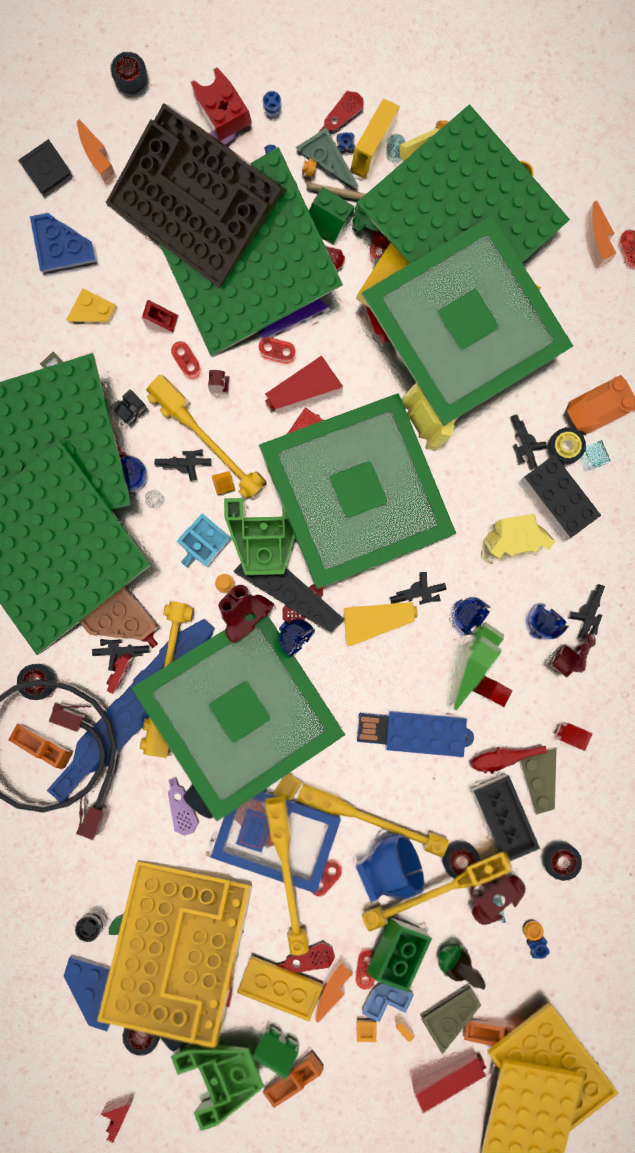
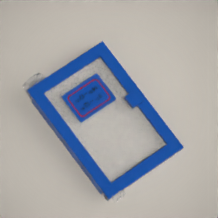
[205,791,341,894]

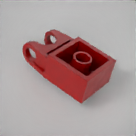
[190,67,252,141]

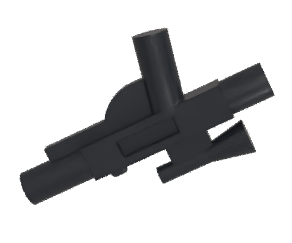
[511,414,547,470]
[154,449,212,482]
[389,572,447,605]
[569,584,605,640]
[92,639,150,671]

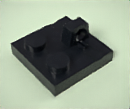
[18,139,71,193]

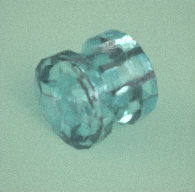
[386,134,406,158]

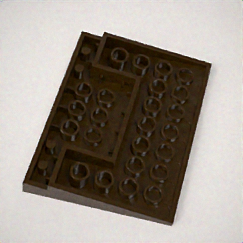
[105,103,287,288]

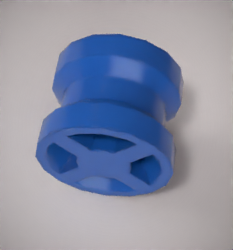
[263,91,282,115]

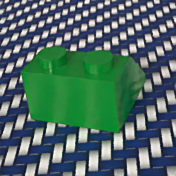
[309,187,355,245]
[252,1026,299,1080]

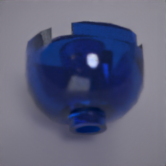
[120,455,148,493]
[453,597,491,635]
[530,602,569,640]
[278,619,315,657]

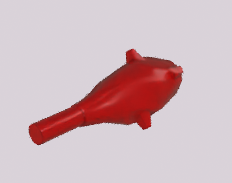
[471,745,547,774]

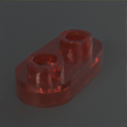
[619,229,635,268]
[369,231,391,260]
[258,337,296,362]
[171,341,201,377]
[311,861,342,897]
[355,948,375,990]

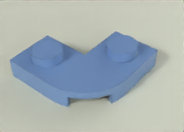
[362,984,414,1023]

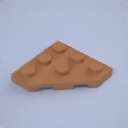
[79,586,158,640]

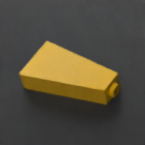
[350,98,400,179]
[344,602,418,647]

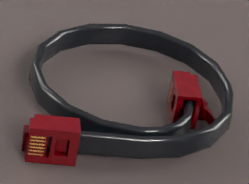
[0,679,118,840]

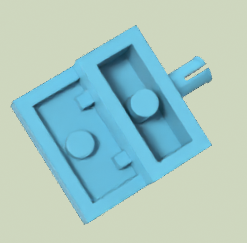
[177,513,231,567]

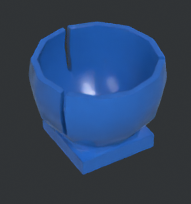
[355,834,425,903]

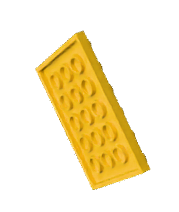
[487,1002,619,1131]
[481,1059,583,1153]

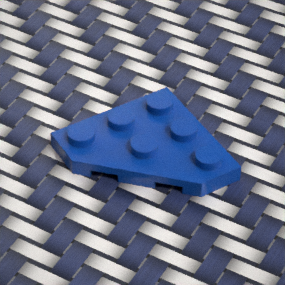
[29,213,97,273]
[63,956,110,1032]

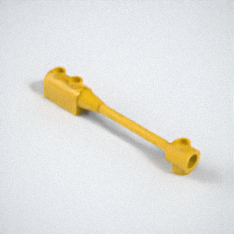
[146,374,266,499]
[140,601,192,758]
[297,782,449,858]
[265,796,309,955]
[362,852,513,932]

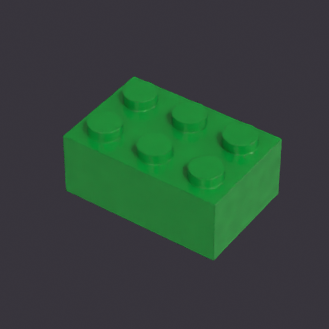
[367,918,432,992]

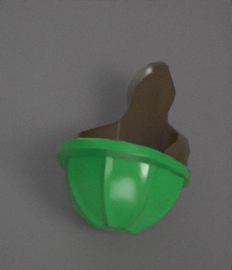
[438,945,486,990]

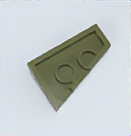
[520,747,557,815]
[421,988,481,1055]

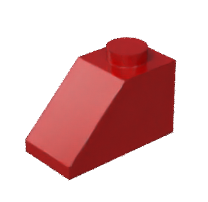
[556,722,593,751]

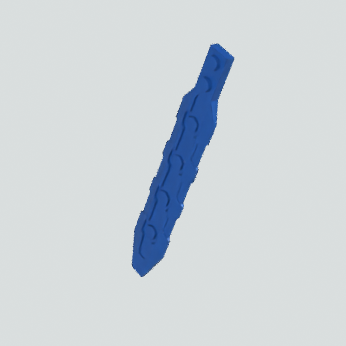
[46,619,215,802]

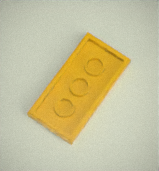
[237,955,324,1022]

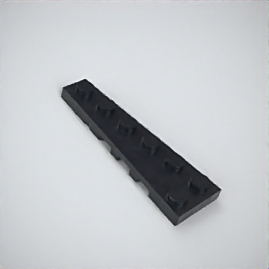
[233,563,345,634]

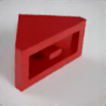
[141,300,178,333]
[473,676,513,707]

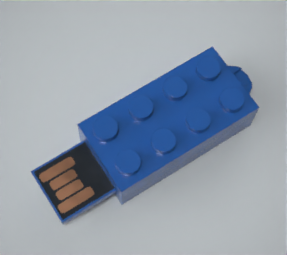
[357,710,474,757]

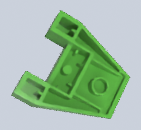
[224,498,296,575]
[453,622,505,711]
[170,1043,265,1132]

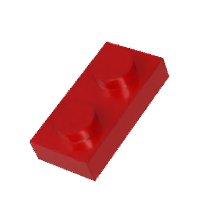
[106,653,133,694]

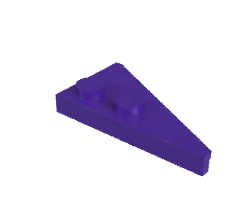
[259,299,329,340]

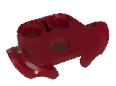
[218,585,274,643]
[550,633,596,678]
[470,875,526,925]

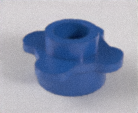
[336,132,355,152]
[529,938,550,959]

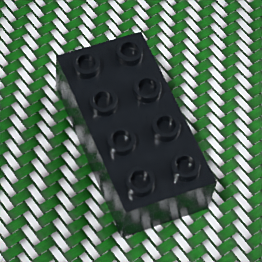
[521,454,602,540]
[471,774,541,862]

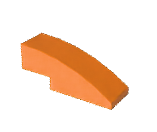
[76,119,115,181]
[589,200,617,266]
[8,723,72,769]
[315,959,353,1023]
[464,1020,519,1046]
[262,1052,324,1108]

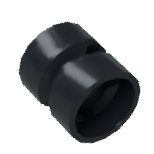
[111,389,147,425]
[75,911,105,942]

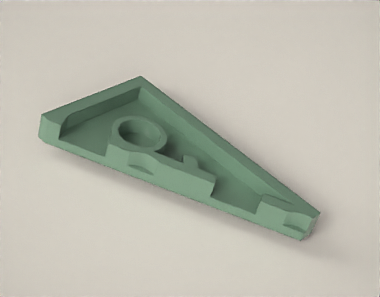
[296,128,359,189]

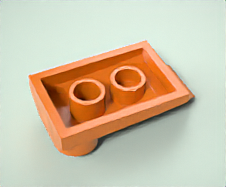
[567,375,635,435]

